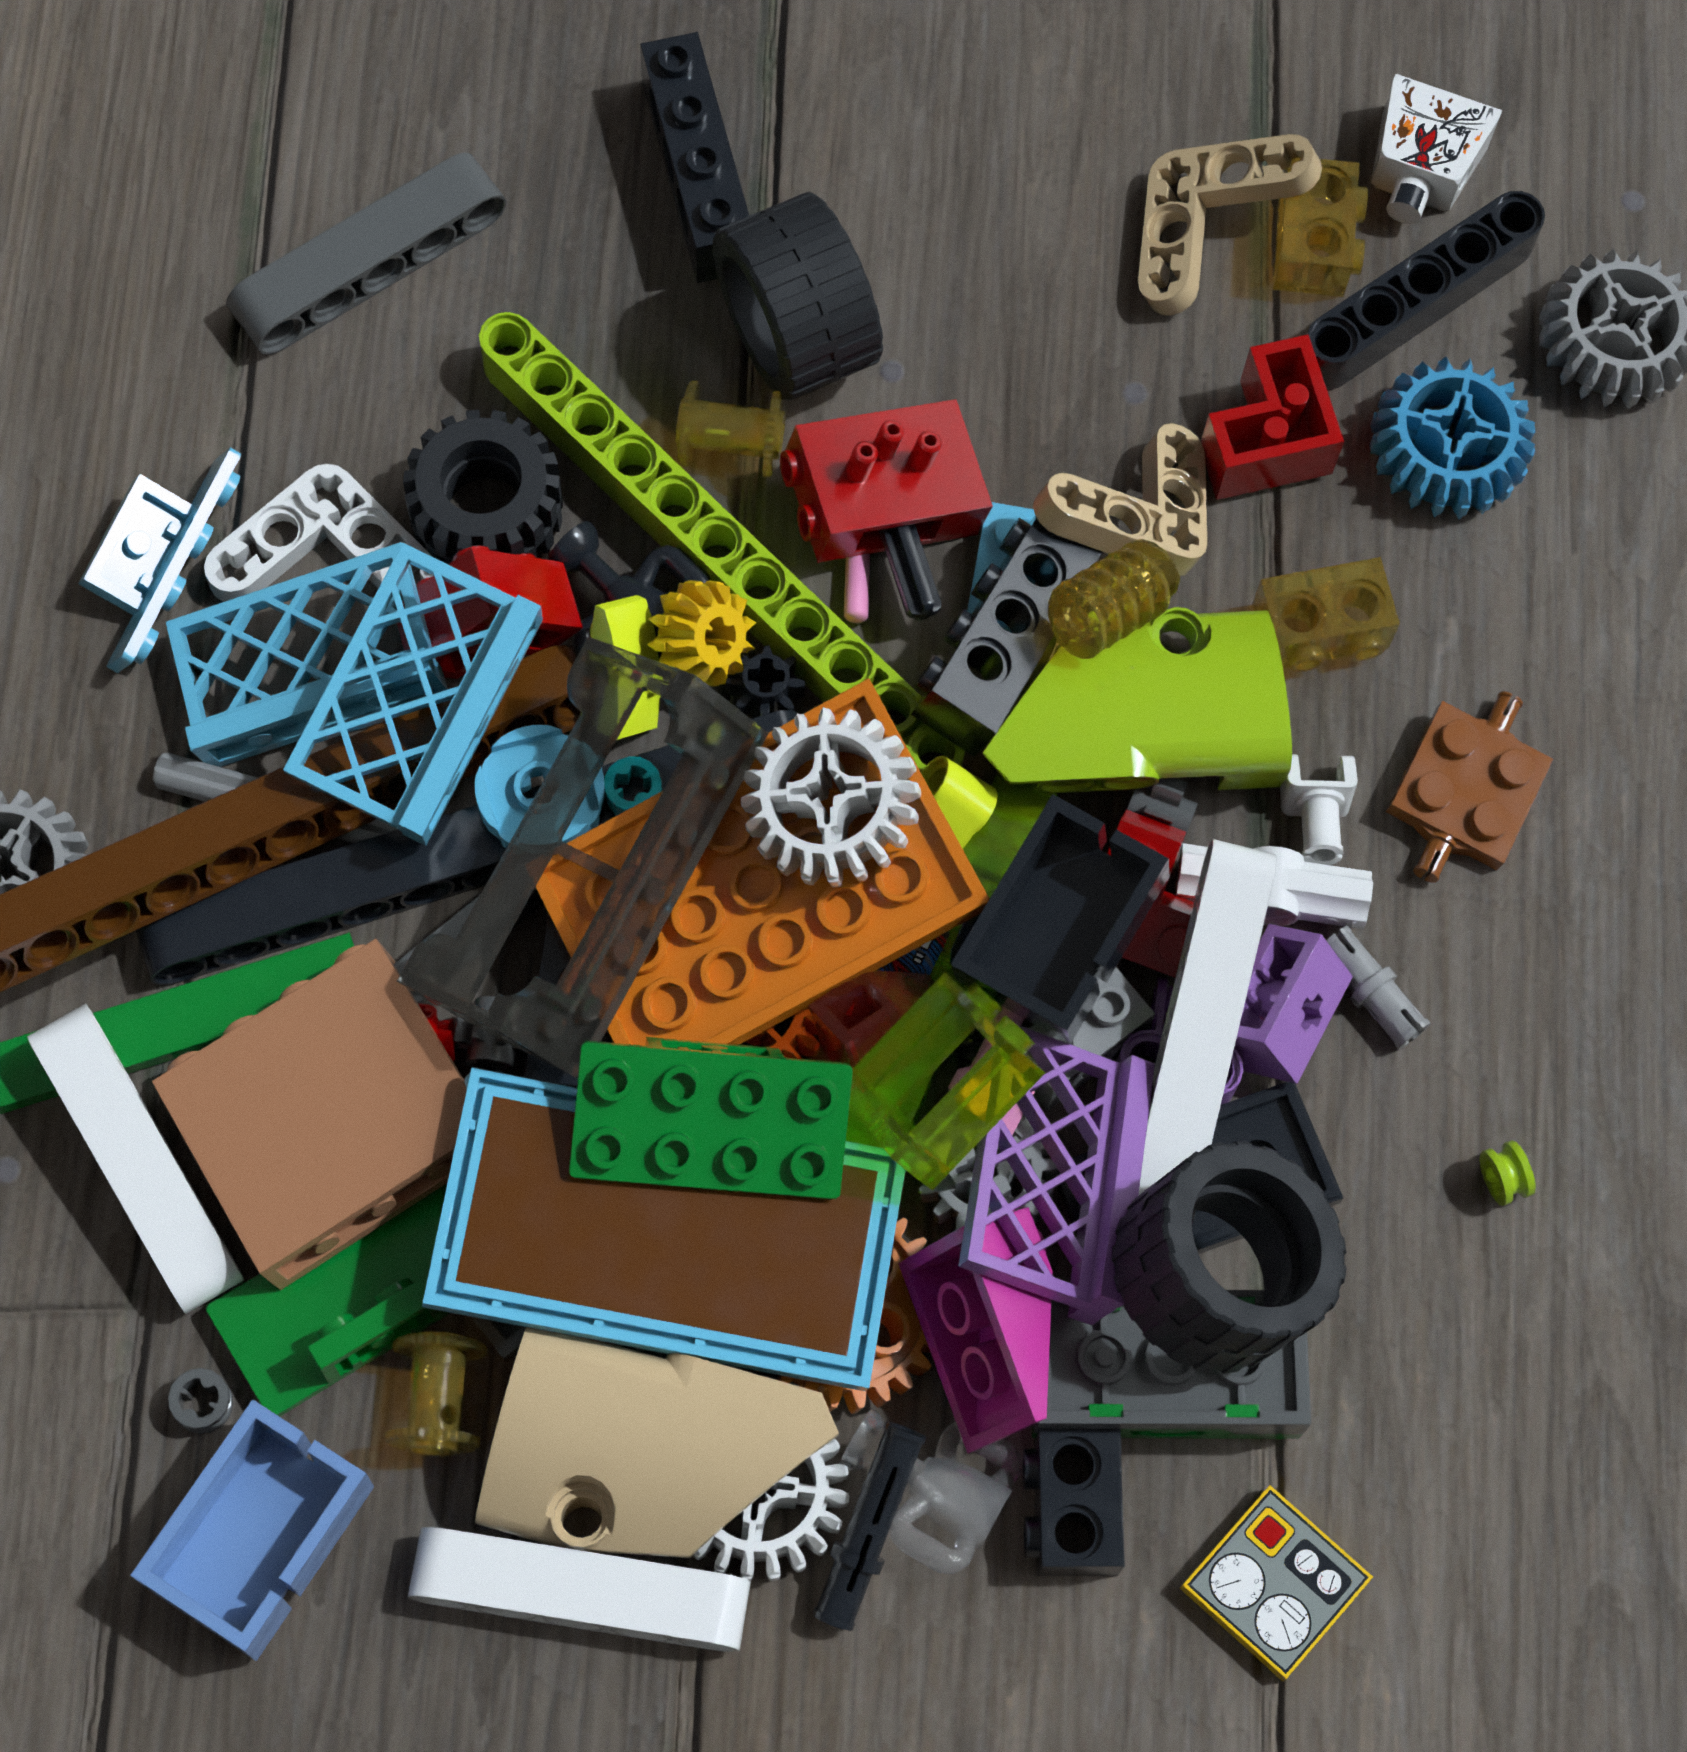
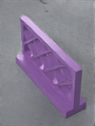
[958,1020,1155,1325]

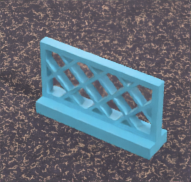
[166,542,448,767]
[283,543,543,846]

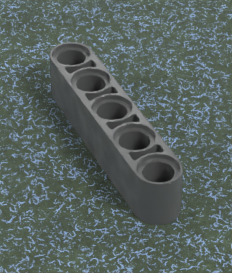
[226,152,507,355]

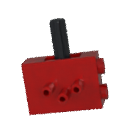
[780,399,993,621]

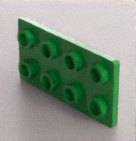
[569,1037,853,1199]
[207,1185,450,1417]

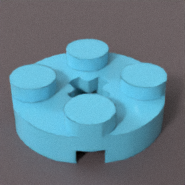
[475,725,605,854]

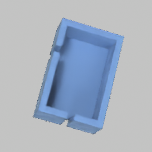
[130,1399,374,1661]

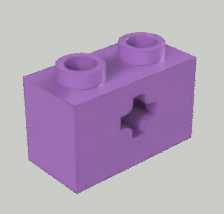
[1234,924,1353,1084]

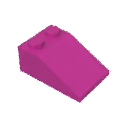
[898,1207,1053,1454]

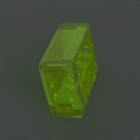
[849,972,1045,1190]

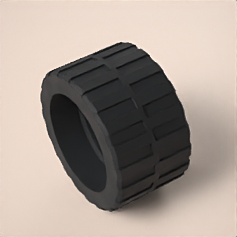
[712,192,883,401]
[1112,1141,1347,1374]

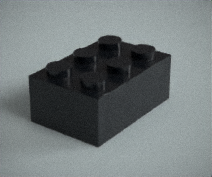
[951,794,1170,1044]

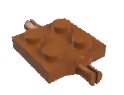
[1385,691,1553,883]

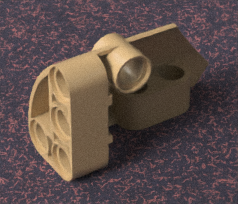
[475,1327,839,1558]

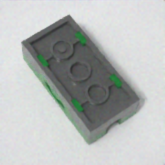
[1032,1290,1311,1439]

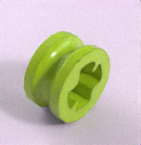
[1479,1140,1536,1206]

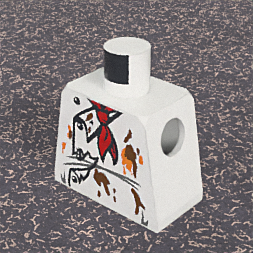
[1371,74,1502,224]

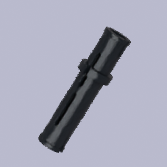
[812,1421,927,1631]

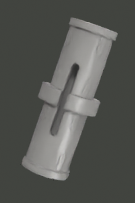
[1326,926,1431,1050]

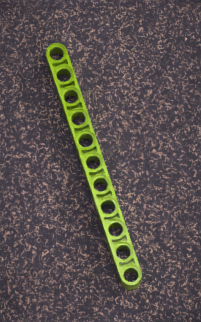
[479,312,965,772]

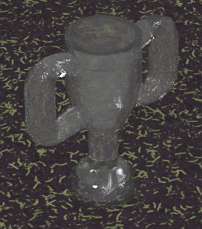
[839,1408,1021,1575]

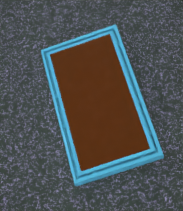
[422,1067,909,1392]

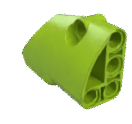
[983,607,1292,793]

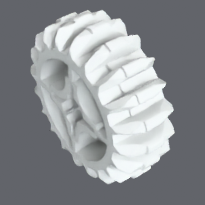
[741,707,921,887]
[693,1439,849,1582]

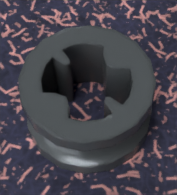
[168,1368,234,1434]

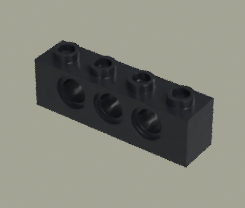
[640,32,750,283]
[911,515,1103,757]

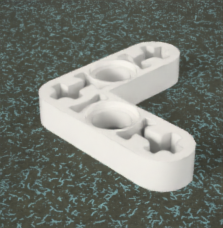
[204,464,433,602]

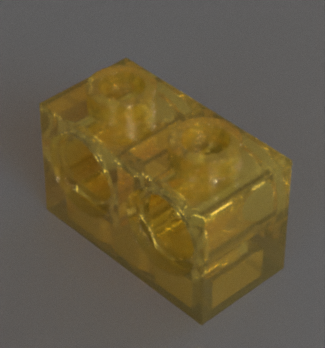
[1273,158,1368,297]
[1252,557,1400,672]

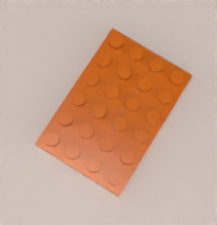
[525,678,990,1046]

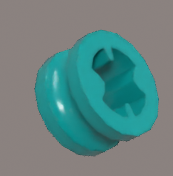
[604,756,662,816]

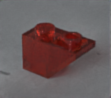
[808,970,967,1092]

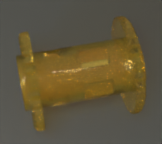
[676,380,786,477]
[385,1331,487,1456]

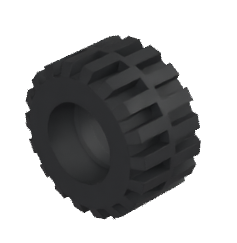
[403,409,563,564]

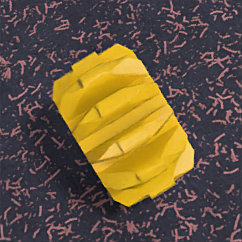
[647,580,757,687]

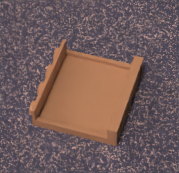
[152,939,467,1290]

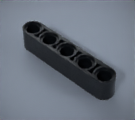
[1307,191,1545,391]

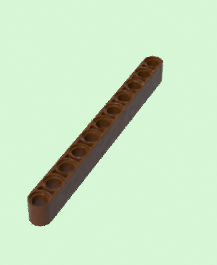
[0,645,601,992]

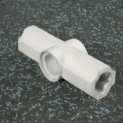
[1174,843,1373,929]

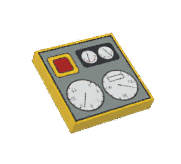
[1180,1485,1373,1681]

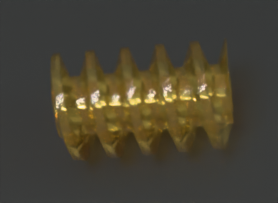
[1048,539,1181,659]

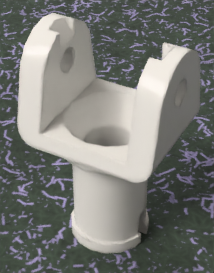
[1280,754,1358,865]

